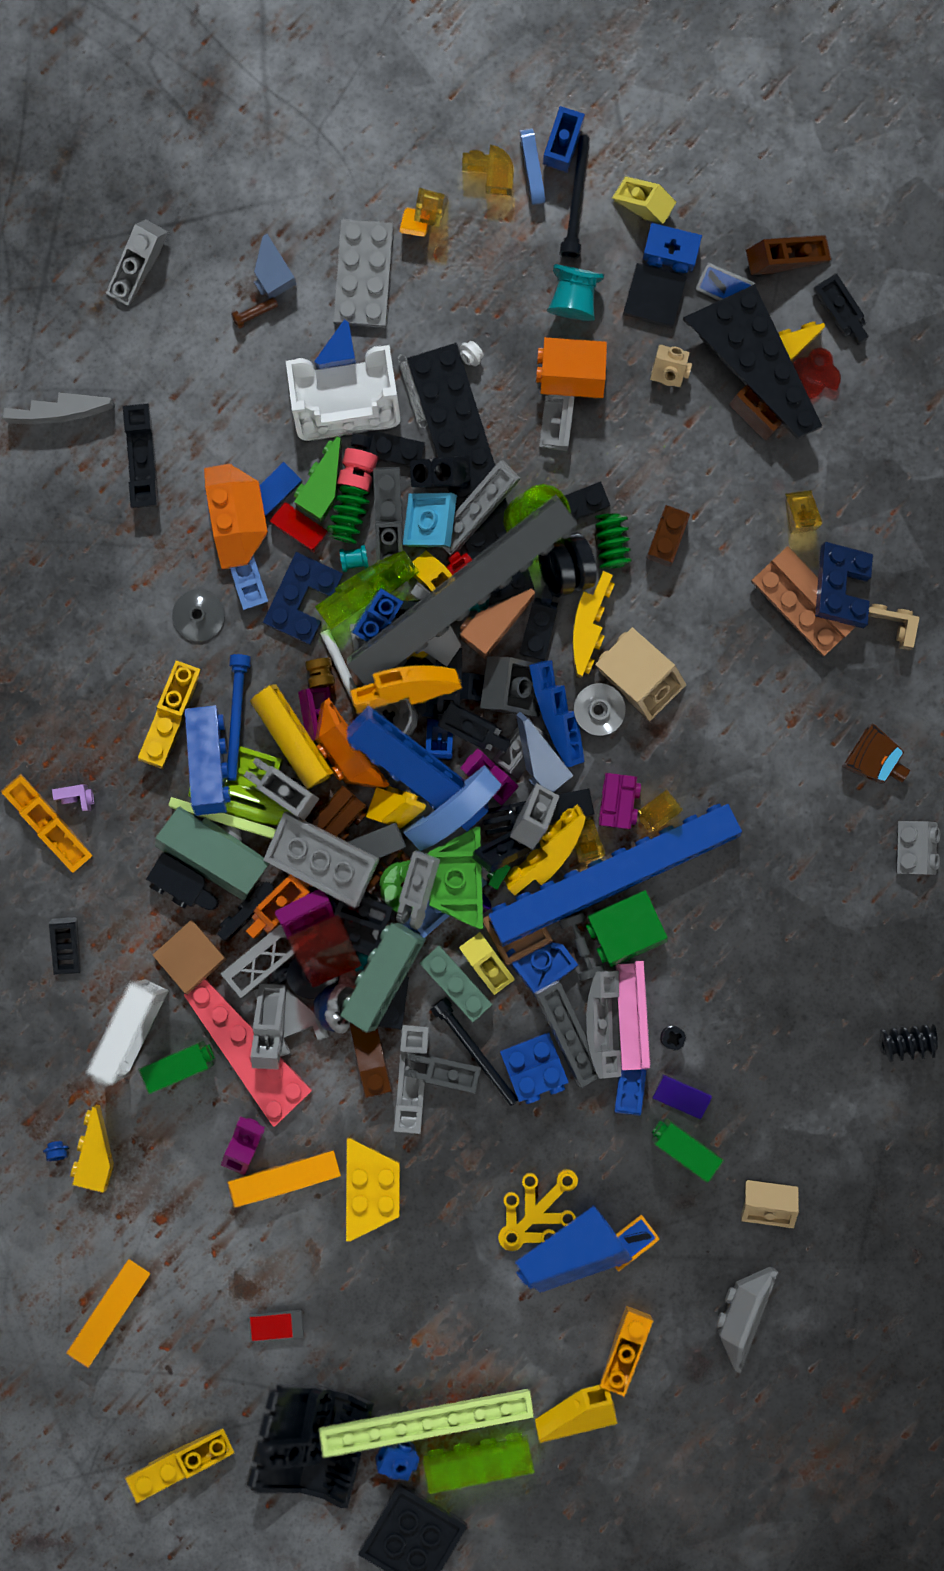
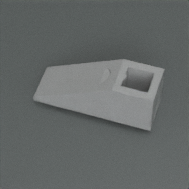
[106,220,169,306]

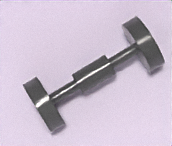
[559,912,605,981]

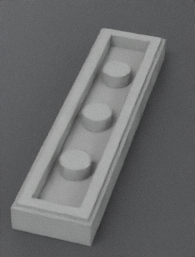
[443,460,521,556]

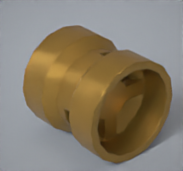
[305,657,335,688]

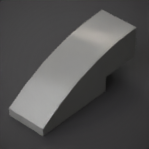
[250,984,286,1070]

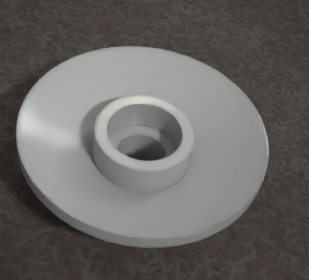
[573,683,626,736]

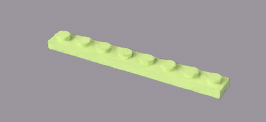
[319,1389,534,1457]

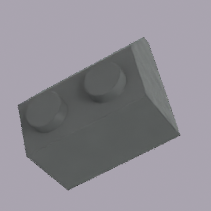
[480,656,540,717]

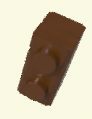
[646,505,690,567]
[310,785,367,841]

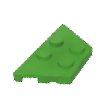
[427,827,483,929]

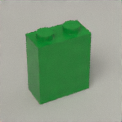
[586,890,668,968]
[138,1041,216,1094]
[651,1118,723,1183]

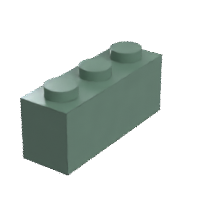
[419,945,492,1022]

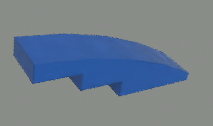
[529,660,585,767]

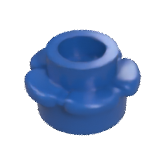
[43,1141,69,1161]

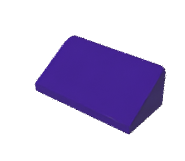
[652,1074,713,1119]

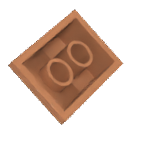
[460,589,535,659]

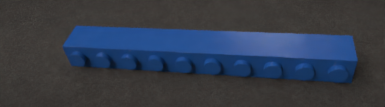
[488,803,742,947]

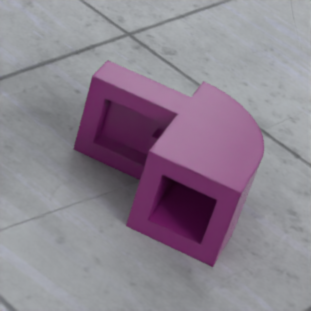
[460,748,519,806]
[221,1116,265,1176]

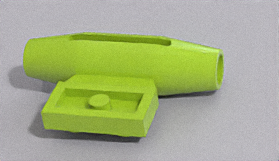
[188,746,294,826]

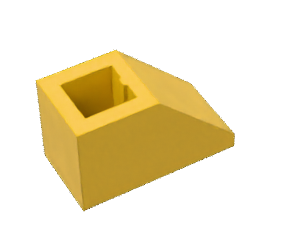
[406,550,452,592]
[366,786,426,829]

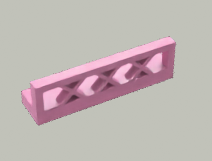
[615,961,650,1071]

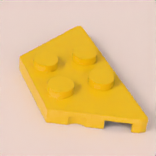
[346,1138,400,1241]

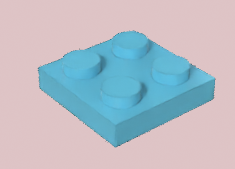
[403,493,457,547]

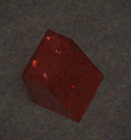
[288,915,362,988]

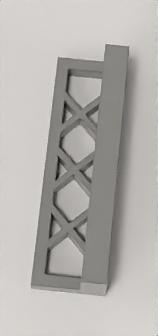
[221,925,323,998]

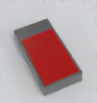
[248,1310,304,1342]

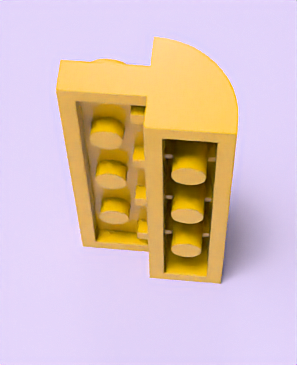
[250,685,333,790]

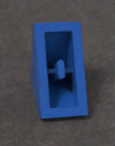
[314,319,356,369]
[426,719,453,760]

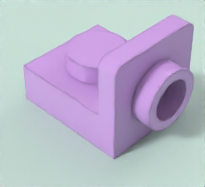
[52,784,94,811]

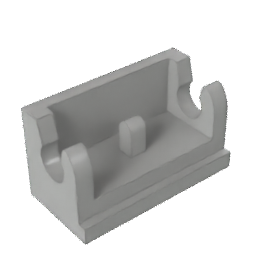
[539,394,575,451]

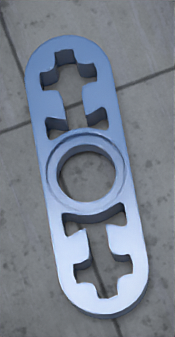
[520,128,545,205]

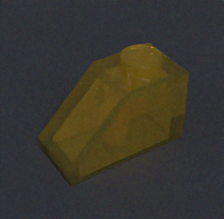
[638,789,683,831]

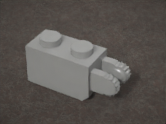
[244,757,320,820]

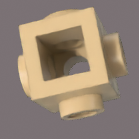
[650,344,692,387]

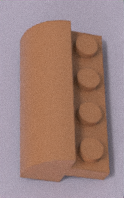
[751,546,855,657]

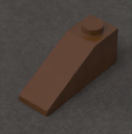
[746,235,831,275]
[350,1022,393,1098]

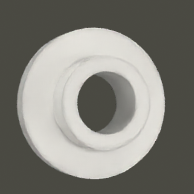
[459,341,483,366]

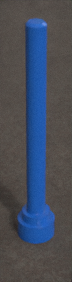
[226,654,251,781]

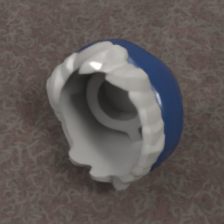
[313,984,355,1034]

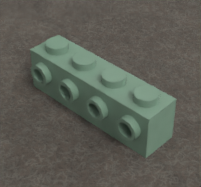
[340,923,426,1032]

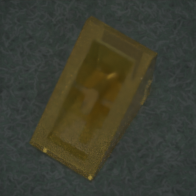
[414,188,449,227]
[785,490,822,534]
[574,817,605,863]

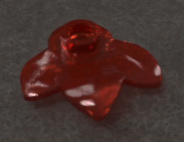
[793,348,841,399]

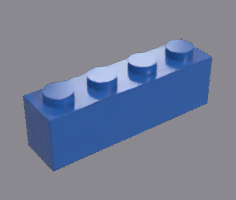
[185,705,231,816]

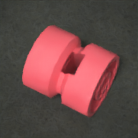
[337,448,378,493]

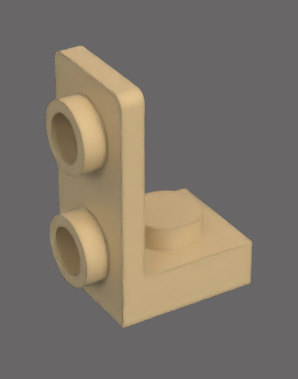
[869,604,920,650]

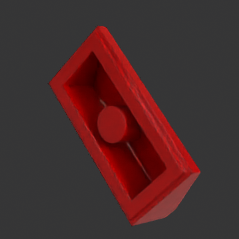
[270,502,328,553]

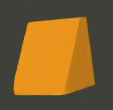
[399,208,430,237]

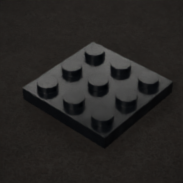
[358,1483,468,1571]

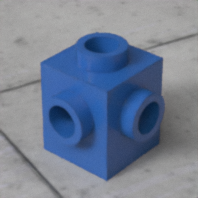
[375,1441,419,1481]

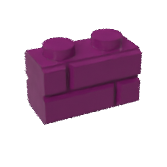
[598,773,641,830]

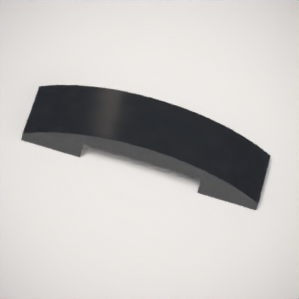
[123,403,157,508]

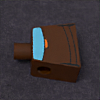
[842,723,910,784]

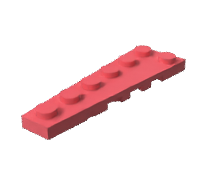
[184,979,312,1127]

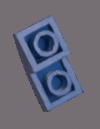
[351,588,403,642]

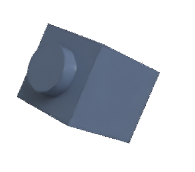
[254,234,296,299]

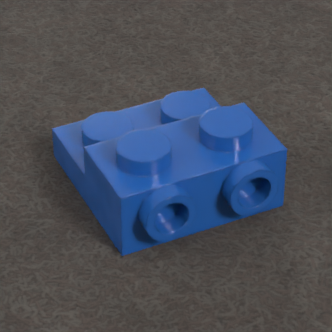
[500,1032,569,1104]

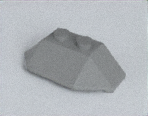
[715,1267,778,1373]

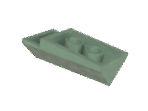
[155,806,269,901]

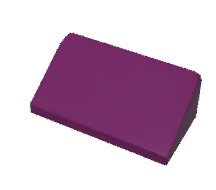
[298,686,332,742]
[275,889,335,940]

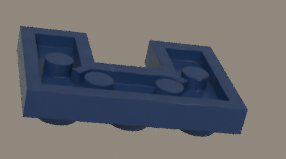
[815,542,873,629]
[263,552,344,645]

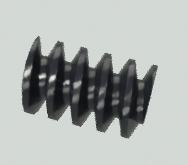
[880,1024,938,1062]

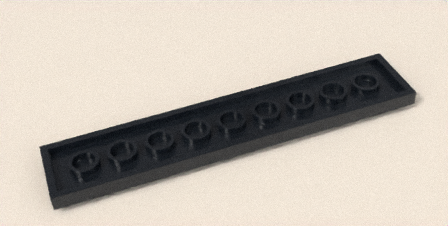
[407,343,535,605]

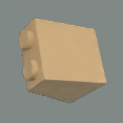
[595,627,686,722]

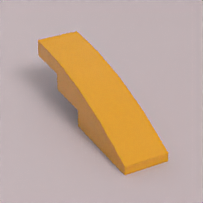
[1,774,93,873]
[227,1150,341,1208]
[66,1259,151,1368]

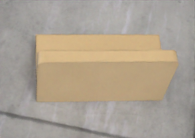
[741,1180,799,1228]

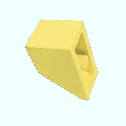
[612,176,676,224]
[459,932,515,995]

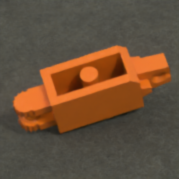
[246,874,313,939]

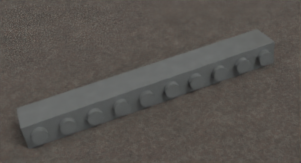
[347,495,578,686]

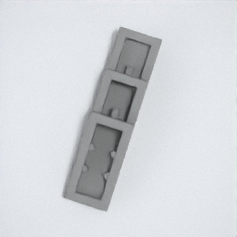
[3,392,115,424]

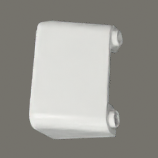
[286,345,401,441]

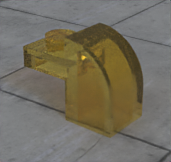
[462,145,514,196]

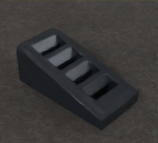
[49,917,81,975]

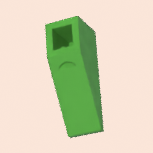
[293,436,342,522]

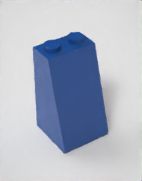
[515,1206,633,1293]

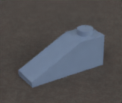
[516,712,573,792]

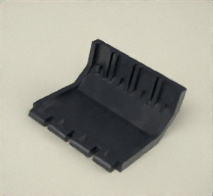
[246,1384,374,1508]

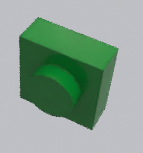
[486,865,511,890]

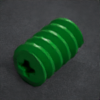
[327,485,370,544]
[594,514,632,569]

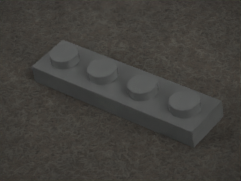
[534,981,599,1088]

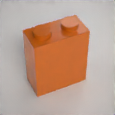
[536,337,607,398]

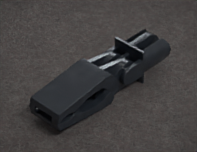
[483,788,595,836]

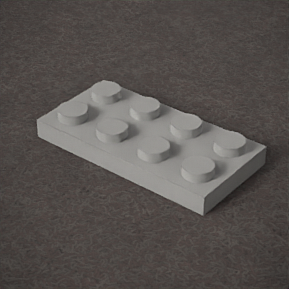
[334,219,393,328]
[263,812,379,908]

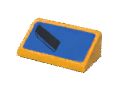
[615,1214,660,1271]

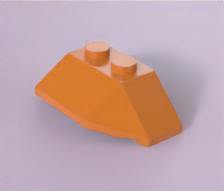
[204,464,268,570]
[315,698,390,789]

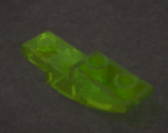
[315,550,419,630]

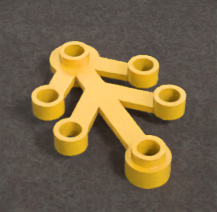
[498,1169,578,1251]

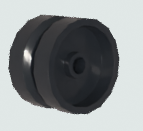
[538,532,597,598]

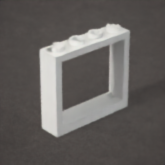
[87,979,169,1086]

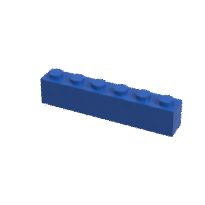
[347,706,489,831]

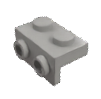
[897,821,940,875]

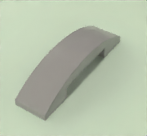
[586,971,621,1079]
[394,1025,429,1134]

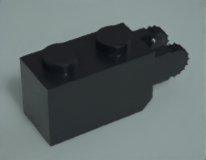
[146,852,219,910]

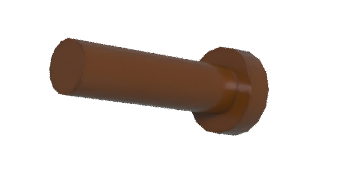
[231,297,278,329]

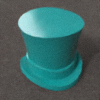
[547,264,605,321]

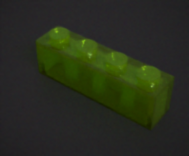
[423,1433,534,1494]

